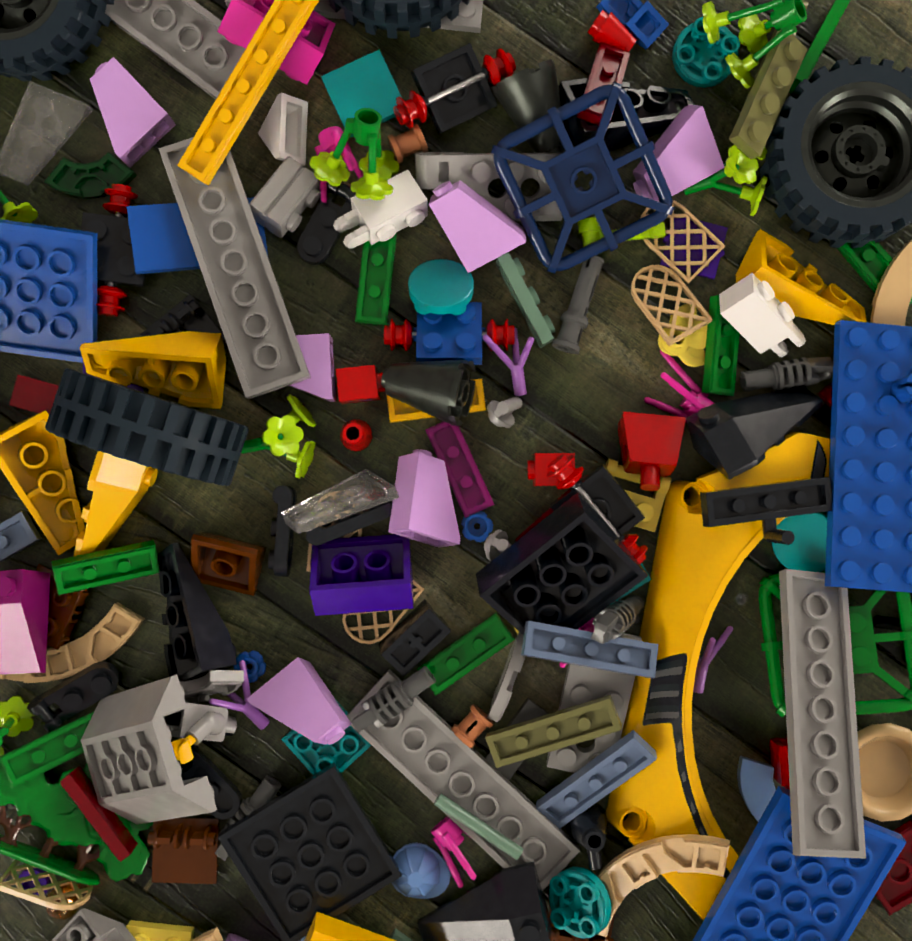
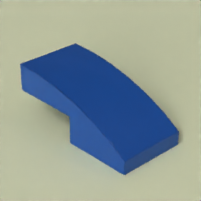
[596,0,669,50]

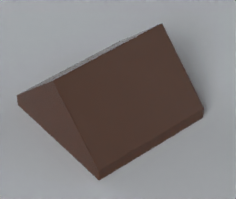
[191,532,267,596]

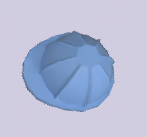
[392,842,451,899]

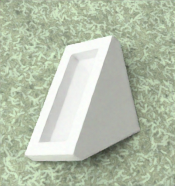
[258,93,308,166]

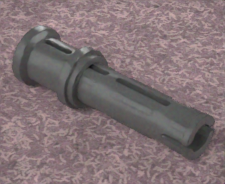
[552,256,604,354]

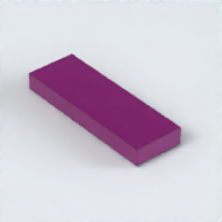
[425,421,495,518]

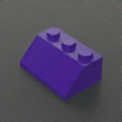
[309,534,414,616]

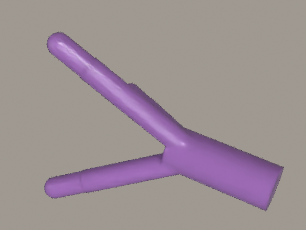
[482,328,534,396]
[693,626,733,693]
[209,660,270,730]

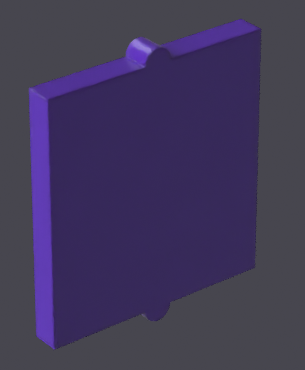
[660,218,728,280]

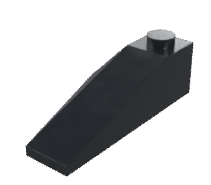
[559,78,695,152]
[686,386,823,480]
[158,543,237,682]
[417,862,552,941]

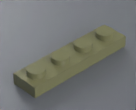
[729,30,808,159]
[485,694,622,768]

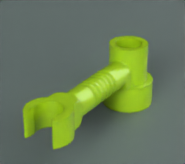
[578,217,666,247]

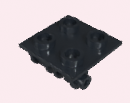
[140,294,228,349]

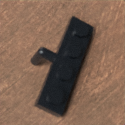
[700,477,832,545]

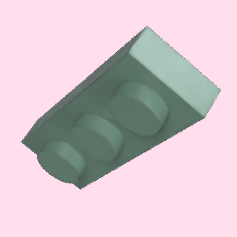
[496,252,555,348]

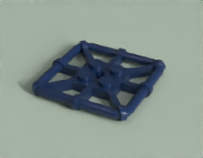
[491,82,675,274]

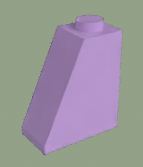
[90,57,176,168]
[633,105,724,202]
[429,180,526,273]
[289,333,336,402]
[388,449,461,548]
[247,657,352,745]

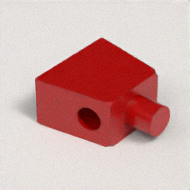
[618,411,686,491]

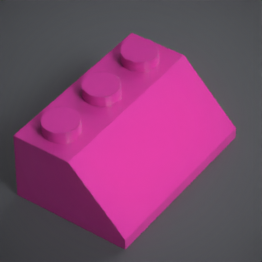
[217,0,335,85]

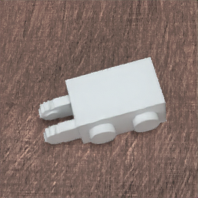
[333,170,428,249]
[719,273,806,358]

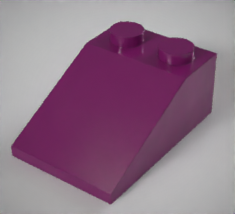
[0,569,51,675]

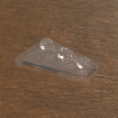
[0,81,94,186]
[281,469,399,534]

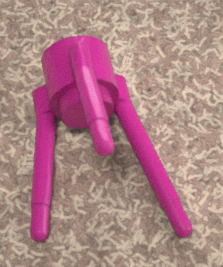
[315,126,363,203]
[644,350,714,423]
[431,816,476,888]

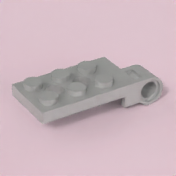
[415,152,562,221]
[546,633,642,773]

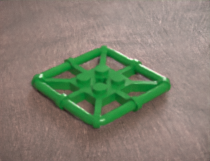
[758,570,912,717]

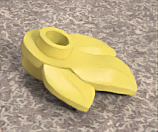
[658,304,708,367]

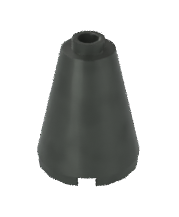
[492,59,564,153]
[381,360,476,426]

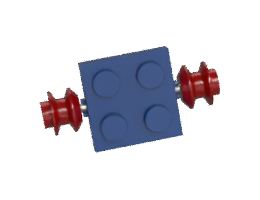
[384,302,515,365]

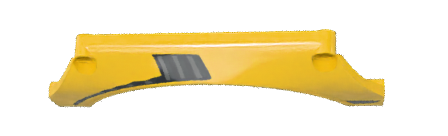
[606,432,830,920]

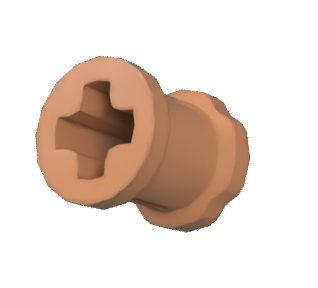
[387,123,428,164]
[451,704,494,748]

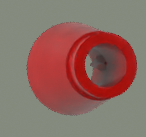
[587,9,637,52]
[340,419,372,451]

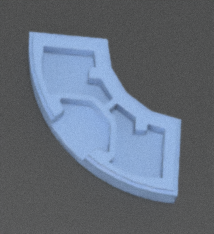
[737,756,776,822]

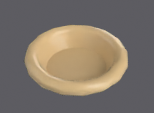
[858,723,912,822]

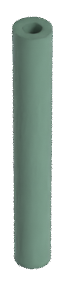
[434,793,523,860]

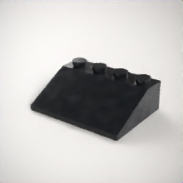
[476,493,648,635]

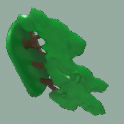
[0,763,153,885]

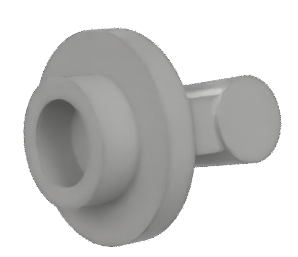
[487,396,522,428]
[484,530,511,561]

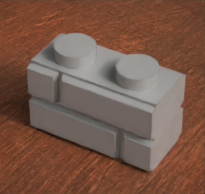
[249,156,321,238]

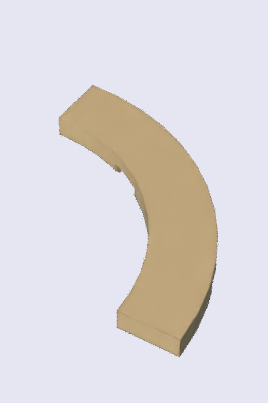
[870,240,912,326]
[0,602,145,683]
[597,834,730,937]

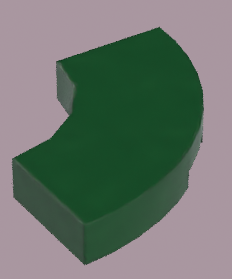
[44,152,137,199]

